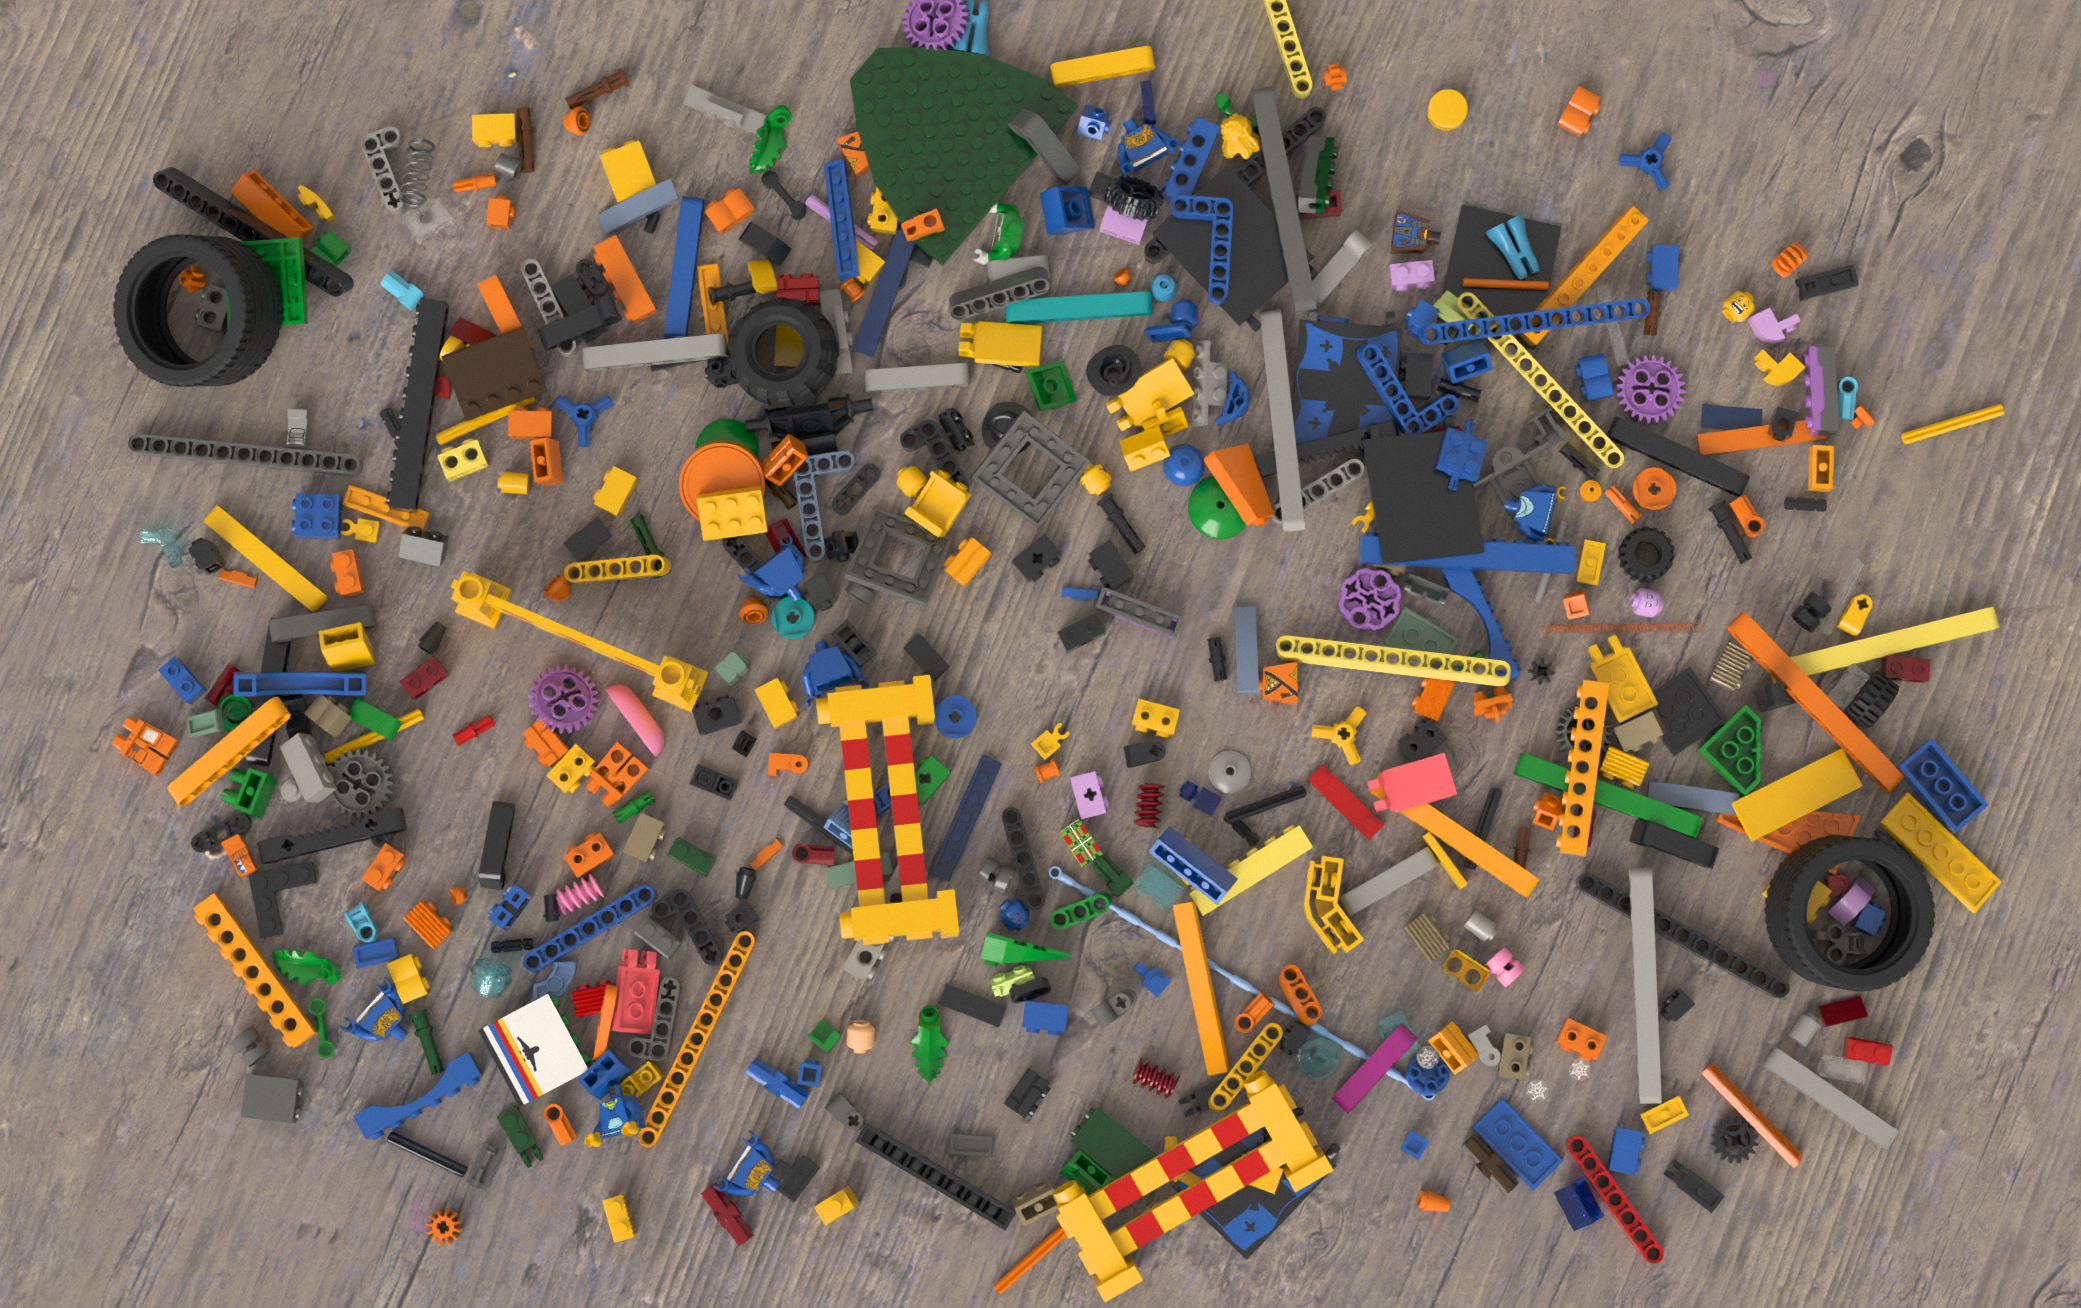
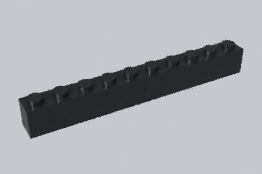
[386,298,449,514]

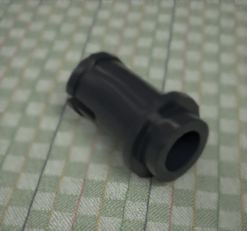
[543,894,560,922]

